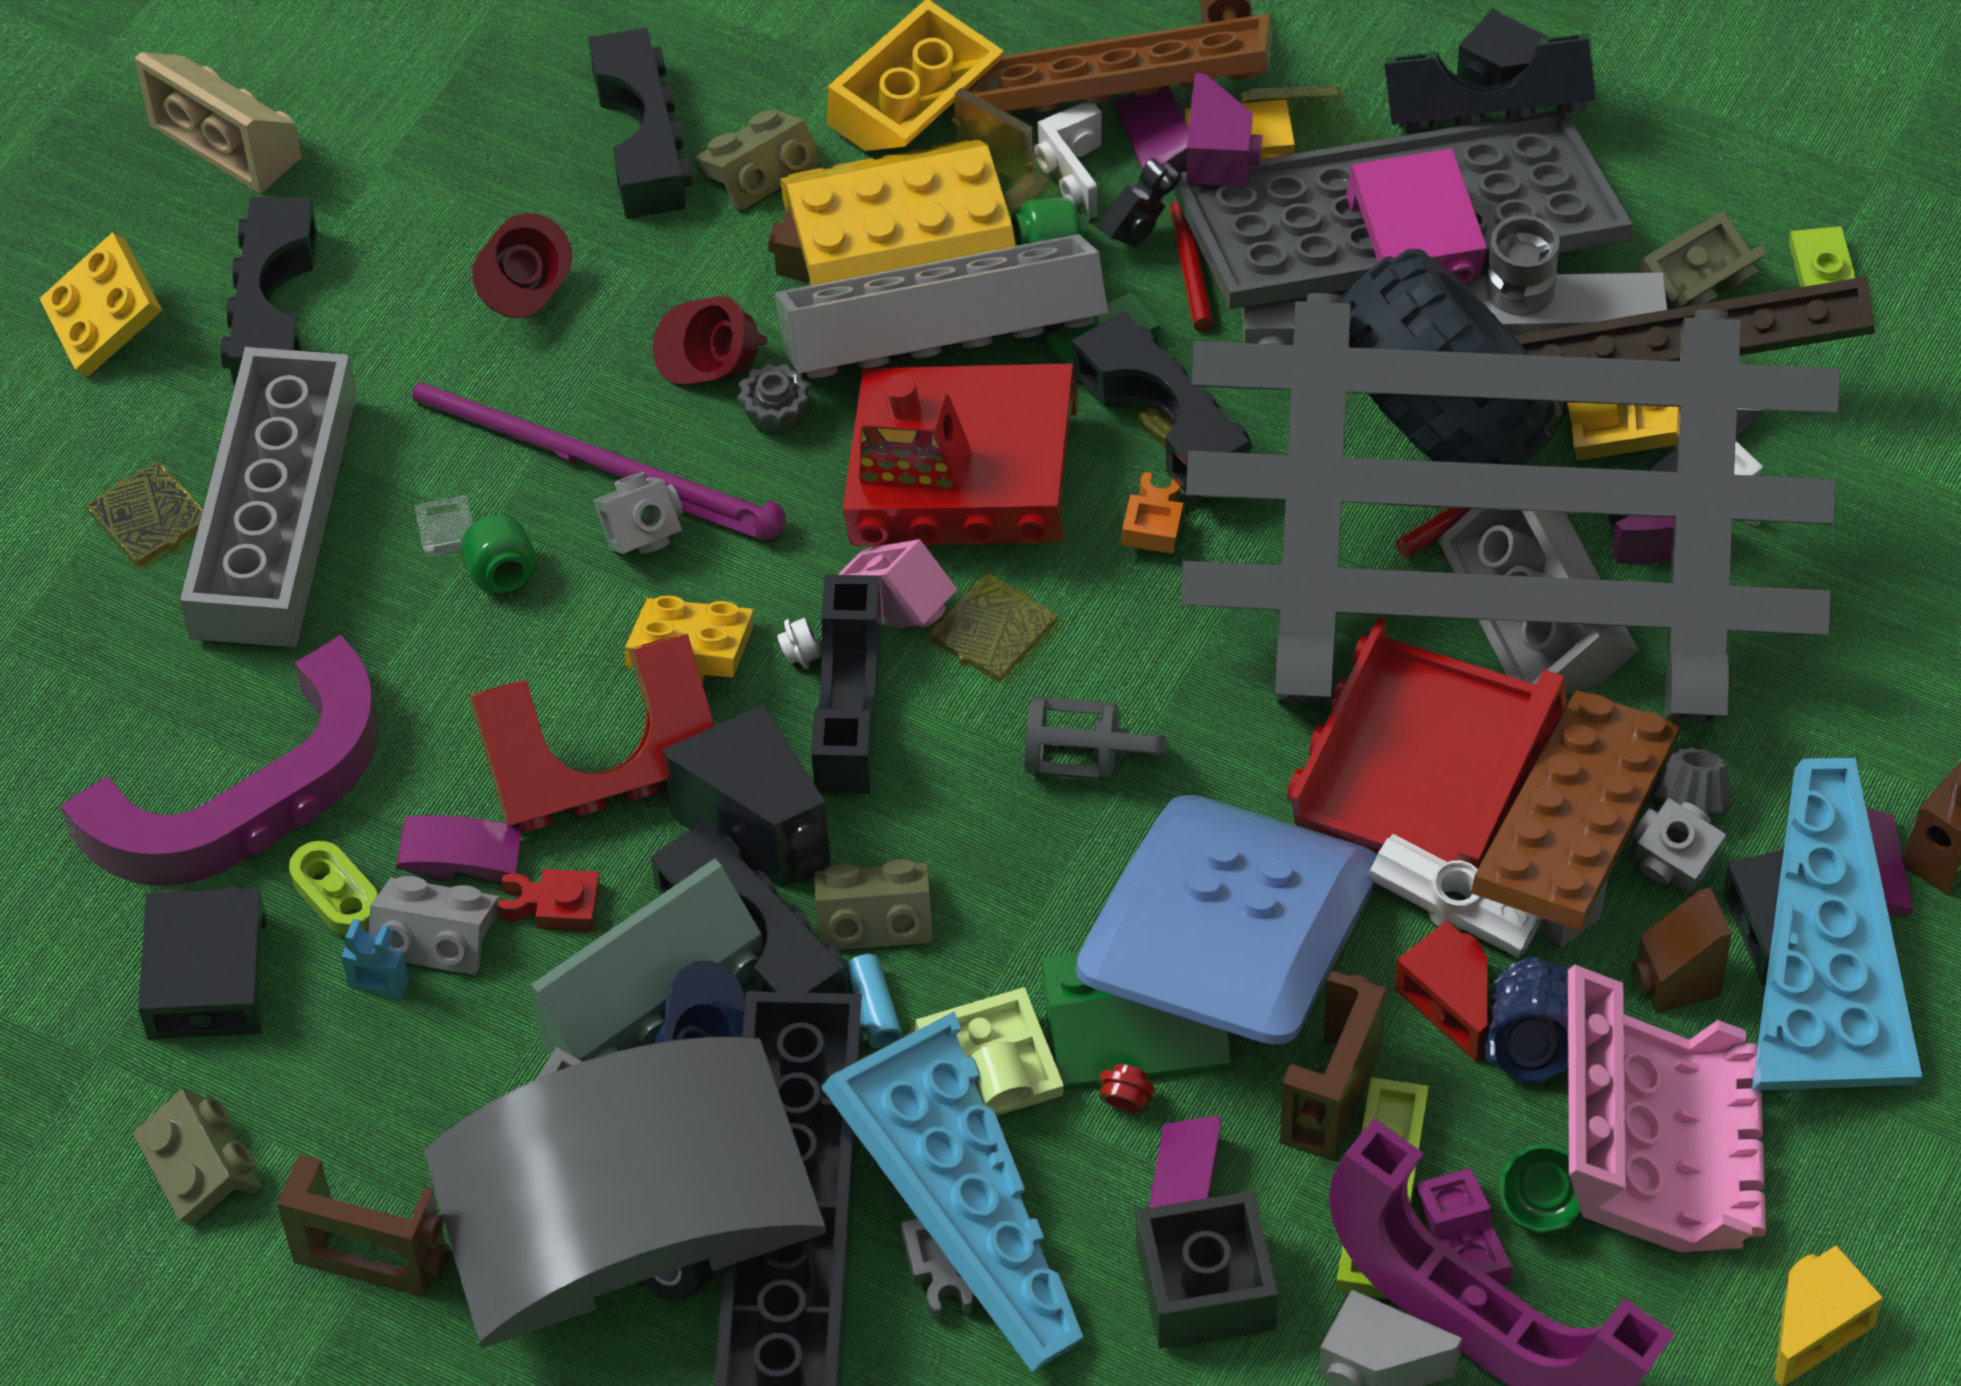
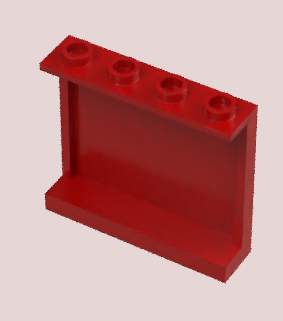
[842,364,1079,546]
[1287,617,1567,869]

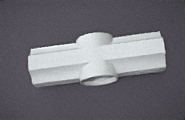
[1369,834,1542,959]

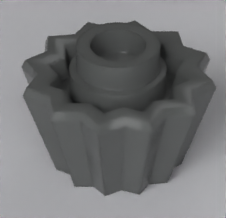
[737,363,811,436]
[1654,747,1732,815]

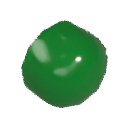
[1498,1142,1581,1234]

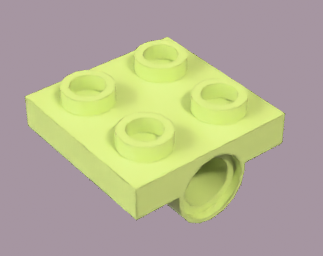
[915,987,1064,1116]

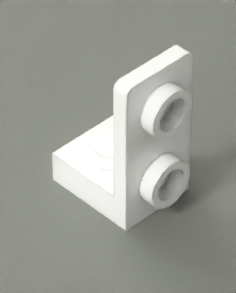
[1034,102,1102,220]

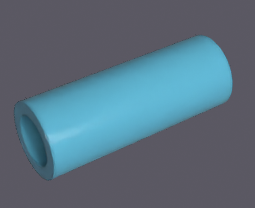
[846,954,903,1049]

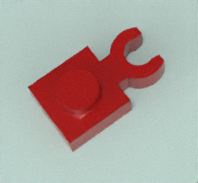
[497,869,600,931]

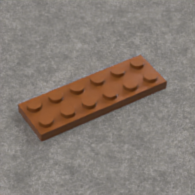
[964,13,1273,119]
[1471,690,1681,931]

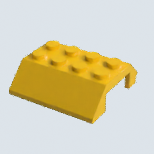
[780,140,1016,286]

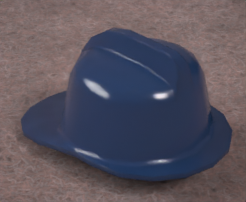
[655,960,745,1044]

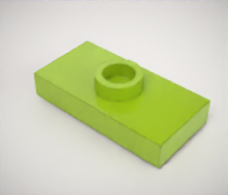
[1789,226,1855,287]

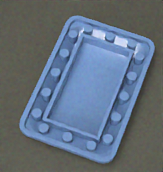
[1075,795,1377,1045]

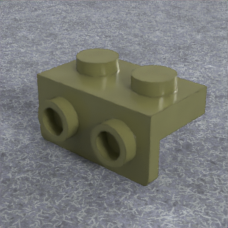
[693,109,821,210]
[1636,210,1767,310]
[814,859,933,950]
[132,1089,262,1226]

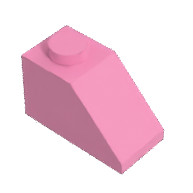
[838,539,958,628]

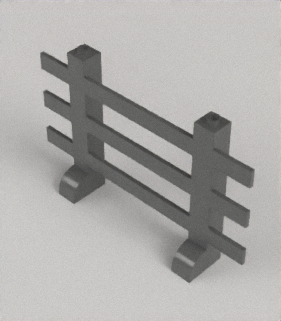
[1180,293,1840,723]

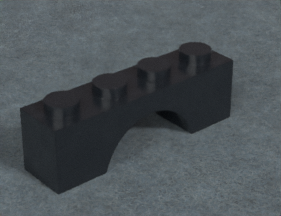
[588,27,692,219]
[1384,33,1597,131]
[221,197,318,388]
[1072,311,1252,505]
[811,575,882,794]
[651,821,847,994]

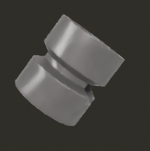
[1487,215,1560,315]

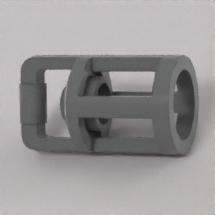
[1025,696,1169,780]

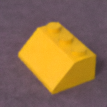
[827,0,1004,151]

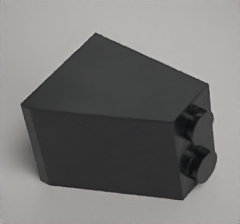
[663,704,831,888]

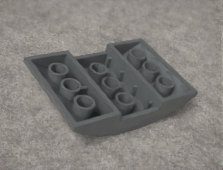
[423,1037,827,1348]

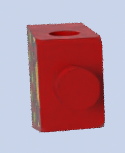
[859,373,971,491]

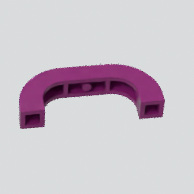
[60,635,378,885]
[1329,1118,1675,1386]

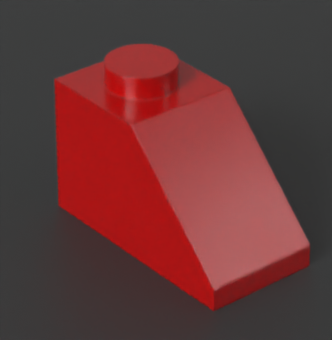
[1395,920,1487,1062]

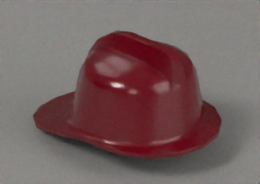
[472,213,572,319]
[652,296,768,385]

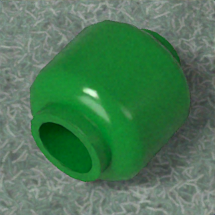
[1011,197,1089,246]
[461,514,537,595]

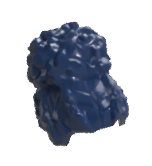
[1485,956,1569,1085]

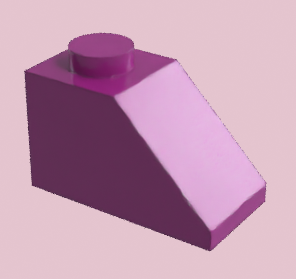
[1186,73,1262,187]

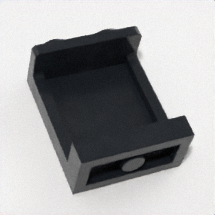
[138,886,267,1039]

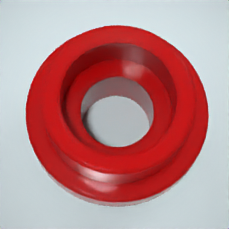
[1098,1064,1156,1113]

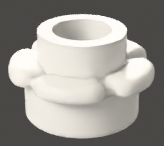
[777,617,822,670]

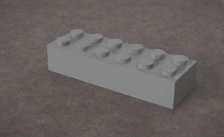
[774,234,1108,378]
[180,347,357,648]

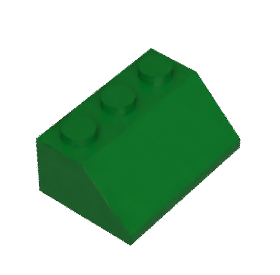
[1041,952,1231,1091]

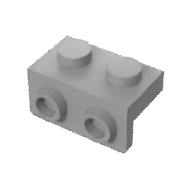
[369,876,499,975]

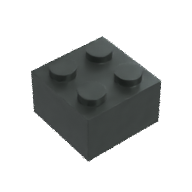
[1136,1191,1278,1349]

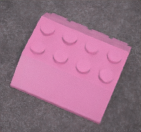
[1568,965,1766,1252]

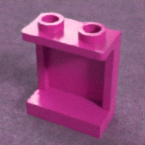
[1346,148,1487,284]

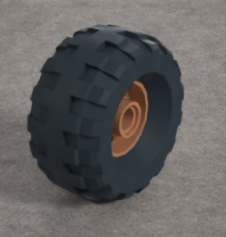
[1340,249,1563,465]

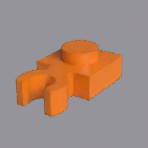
[1120,472,1183,554]

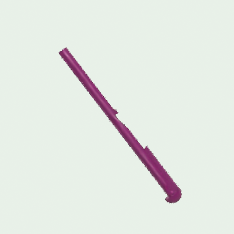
[412,382,786,540]

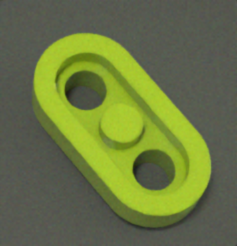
[289,841,378,936]

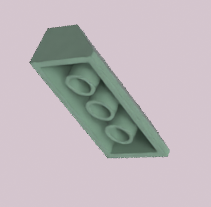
[531,859,763,1062]

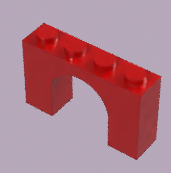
[468,633,714,832]

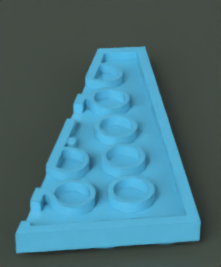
[1752,758,1922,1091]
[821,1011,1083,1372]

